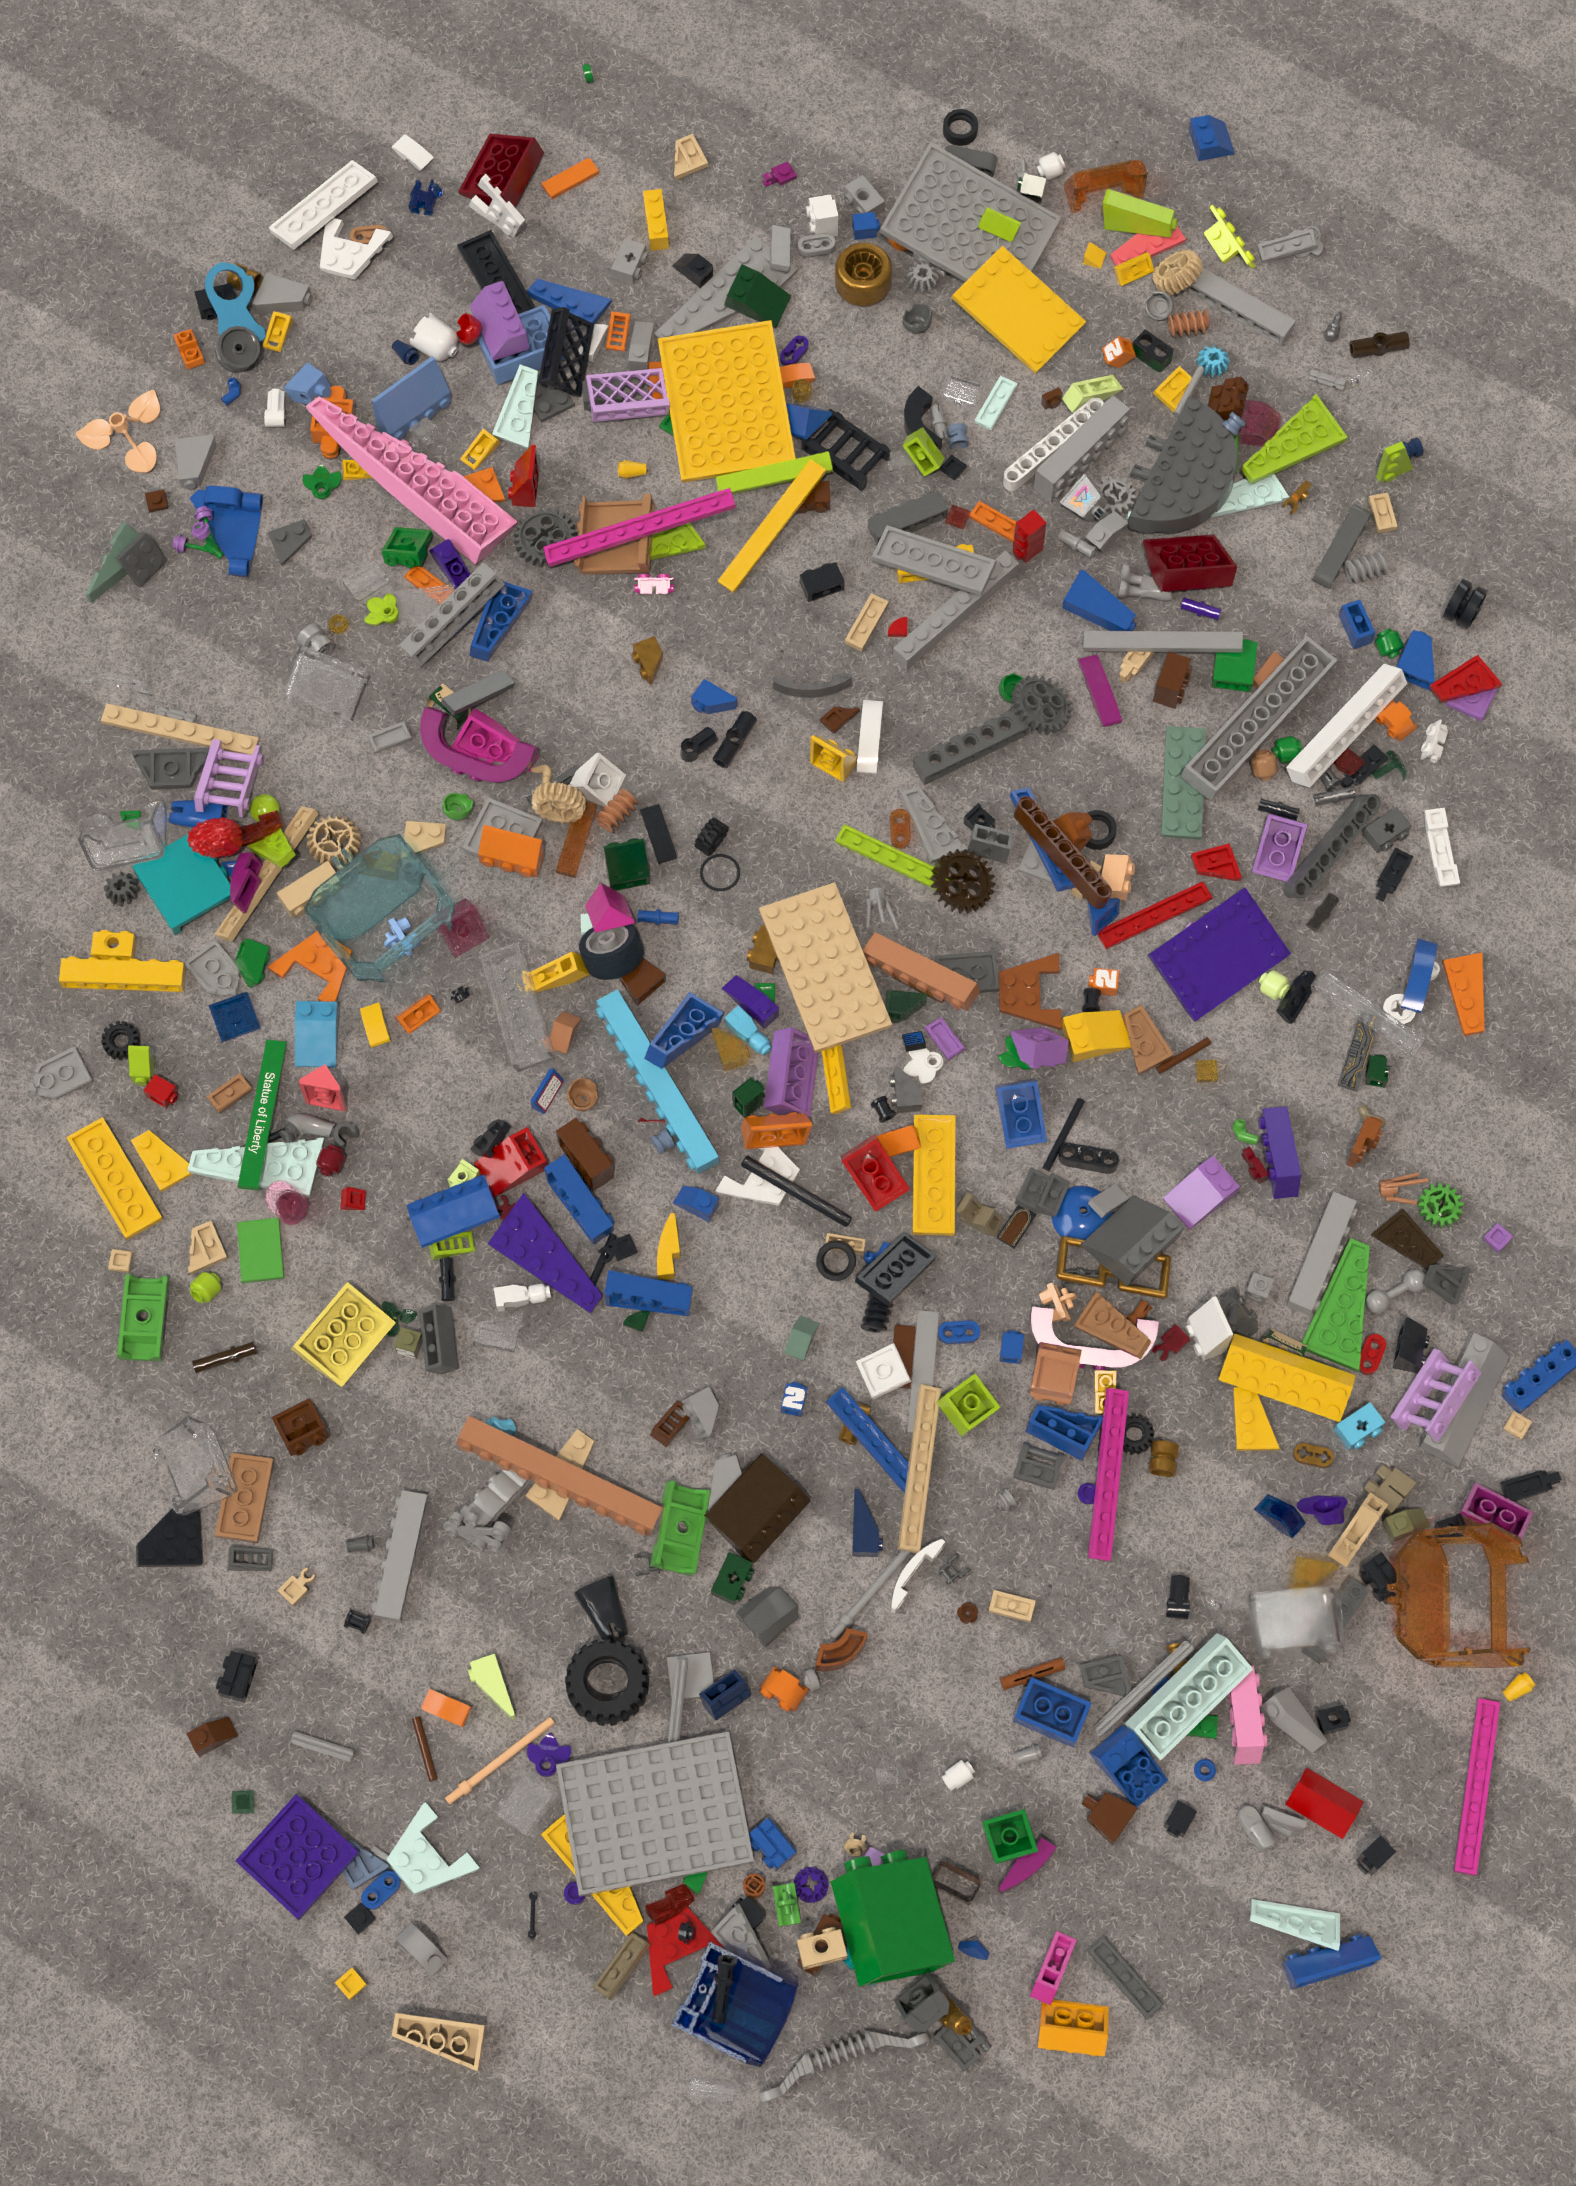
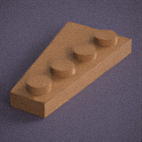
[1074,1291,1152,1360]

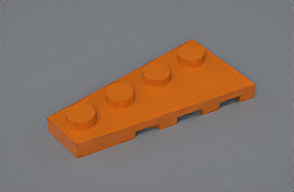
[463,467,505,502]
[1442,953,1484,1036]

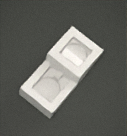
[391,134,434,171]

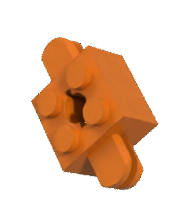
[310,386,356,459]

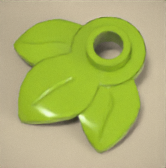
[364,593,399,626]

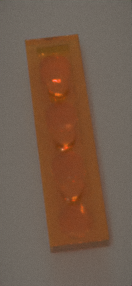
[556,801,597,878]

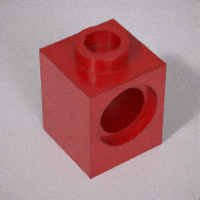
[143,1074,178,1109]

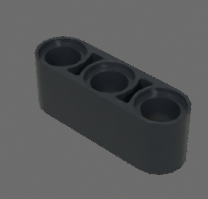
[1058,1143,1119,1174]

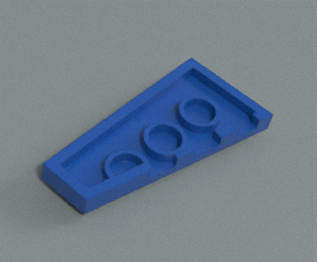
[527,278,612,324]

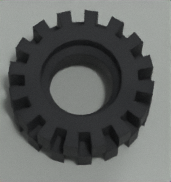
[694,817,729,856]
[101,1021,140,1060]
[1123,1414,1155,1455]

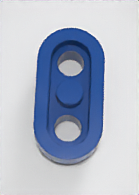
[938,1321,980,1344]
[361,1871,401,1910]

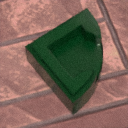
[623,1311,650,1332]

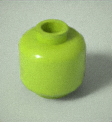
[190,1272,221,1303]

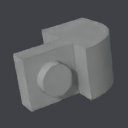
[395,1923,448,1976]

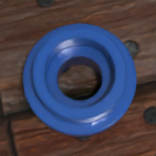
[1194,1759,1216,1782]

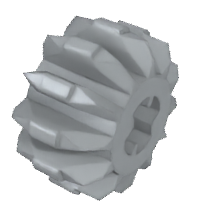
[906,261,939,294]

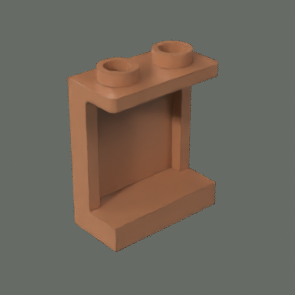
[1030,1342,1082,1405]

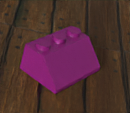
[1460,1482,1534,1543]

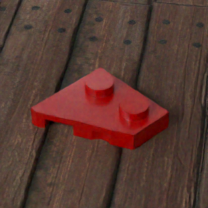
[1191,843,1242,881]

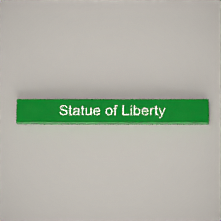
[238,1039,287,1191]

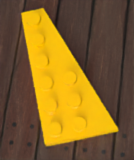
[541,1814,643,1937]

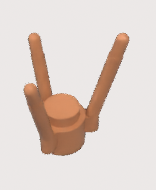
[1379,1173,1429,1205]

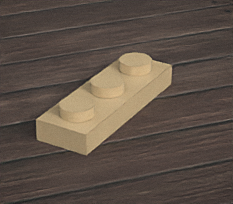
[844,593,889,652]

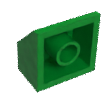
[982,1809,1038,1865]

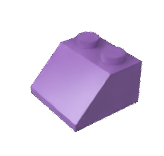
[1011,1027,1069,1069]

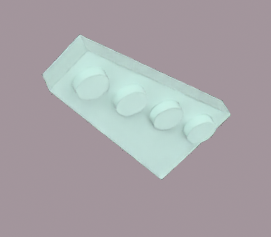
[492,364,538,449]

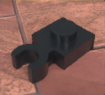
[598,1234,638,1264]

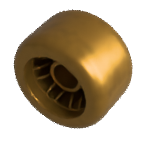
[835,242,892,306]

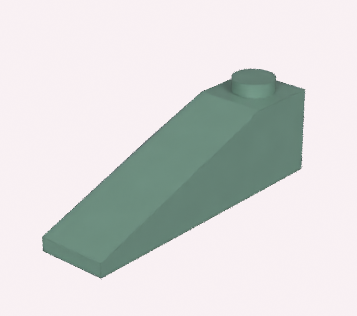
[86,522,139,603]

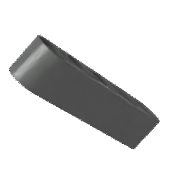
[1312,504,1372,589]

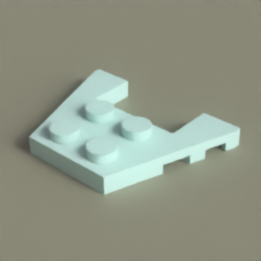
[386,1802,480,1895]

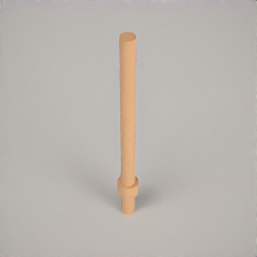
[445,1717,555,1805]

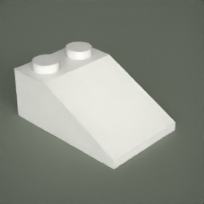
[1185,1296,1233,1361]

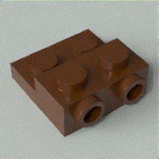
[1208,376,1249,420]
[271,1398,329,1456]

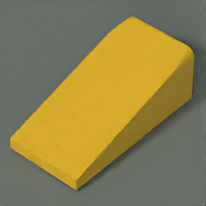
[262,311,294,352]
[460,429,501,470]

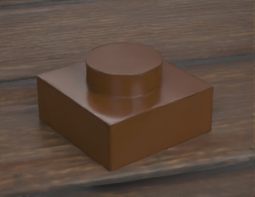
[1041,387,1063,410]
[145,489,168,513]

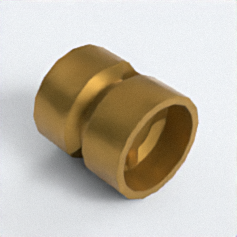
[226,263,262,296]
[1148,1440,1179,1477]

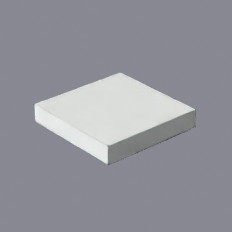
[856,1343,911,1400]

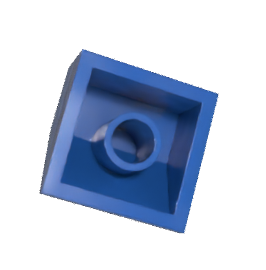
[1189,115,1235,161]

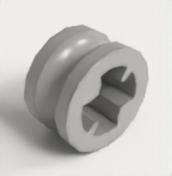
[997,1489,1016,1511]

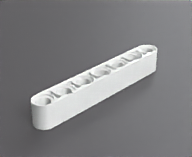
[1003,398,1104,491]

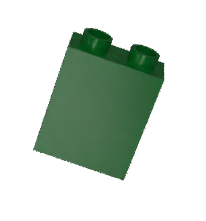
[830,1850,955,1987]

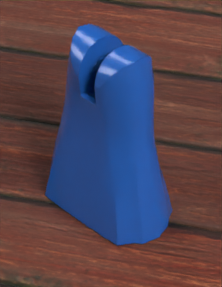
[168,800,228,828]

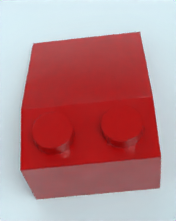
[508,444,539,507]
[841,1134,910,1212]

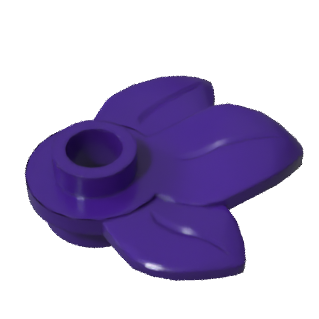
[527,1733,571,1777]

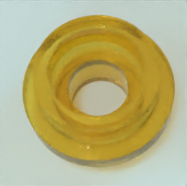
[328,614,348,634]

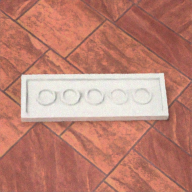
[268,160,378,250]

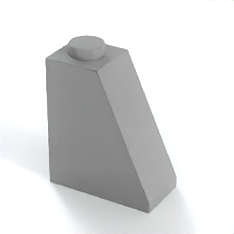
[252,273,312,314]
[175,434,216,490]
[708,1454,742,1510]

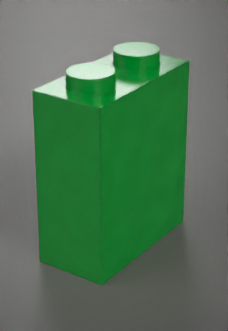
[1212,639,1258,692]

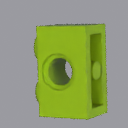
[902,427,945,477]

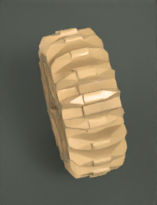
[1152,249,1203,295]
[532,781,586,824]
[307,814,361,868]

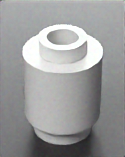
[941,1760,975,1791]

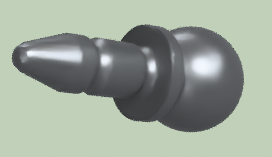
[1324,311,1342,342]

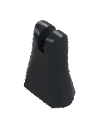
[574,1576,628,1641]

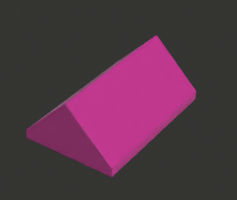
[585,883,634,933]

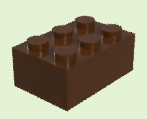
[556,1117,615,1191]

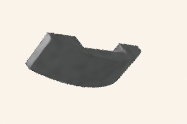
[773,673,852,698]

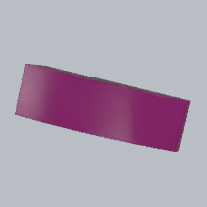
[230,852,263,913]
[998,1838,1057,1894]

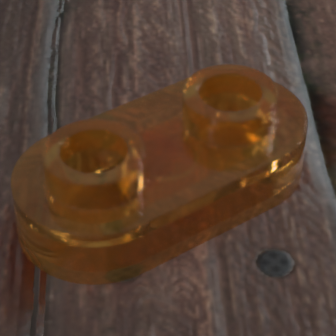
[890,809,911,849]

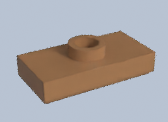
[206,1073,253,1114]

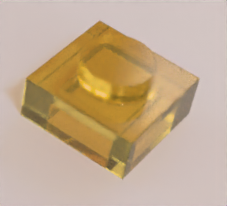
[1195,1060,1218,1082]

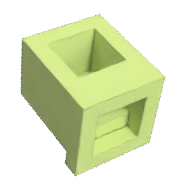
[448,1159,480,1188]

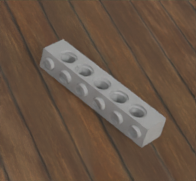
[399,562,505,667]

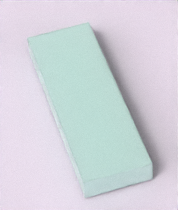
[974,376,1017,431]

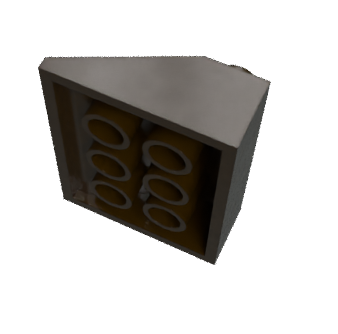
[704,1453,811,1563]

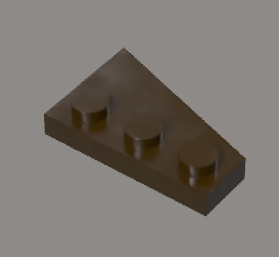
[1371,1209,1444,1270]

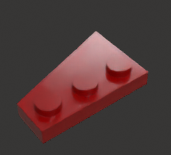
[1430,655,1502,703]

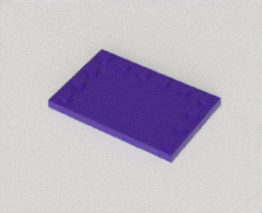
[1148,887,1291,1022]

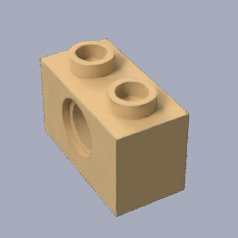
[797,1927,847,1970]

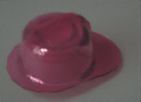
[265,1181,308,1225]

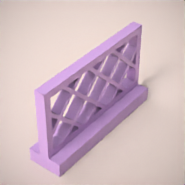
[586,368,670,422]

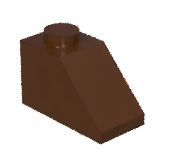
[186,1717,238,1757]

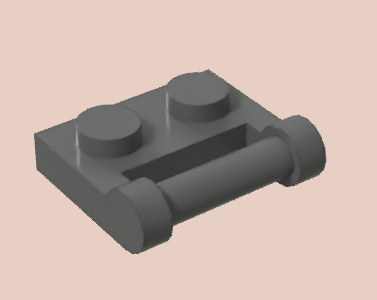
[1013,1442,1065,1490]

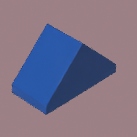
[1088,898,1120,936]

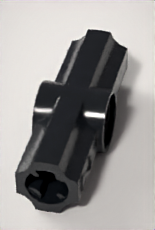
[712,711,757,768]

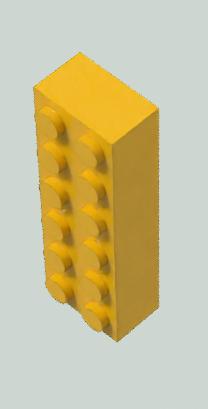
[1218,1333,1356,1422]

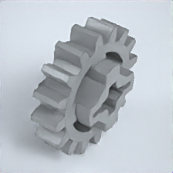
[1097,476,1136,516]

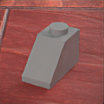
[1086,511,1129,553]

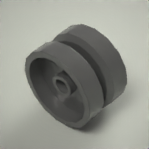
[215,326,260,373]

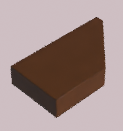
[820,707,860,734]

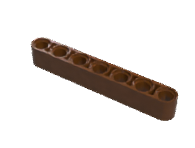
[1014,796,1112,909]

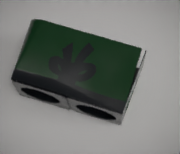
[1132,329,1174,372]

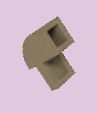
[957,1193,1004,1237]

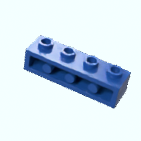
[1502,1340,1576,1414]

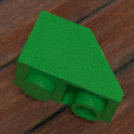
[235,938,269,988]

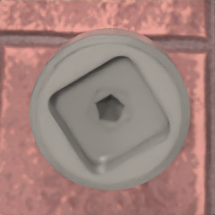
[803,1669,820,1692]

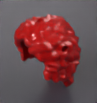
[187,818,243,858]

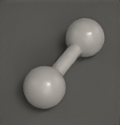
[1366,1269,1426,1314]

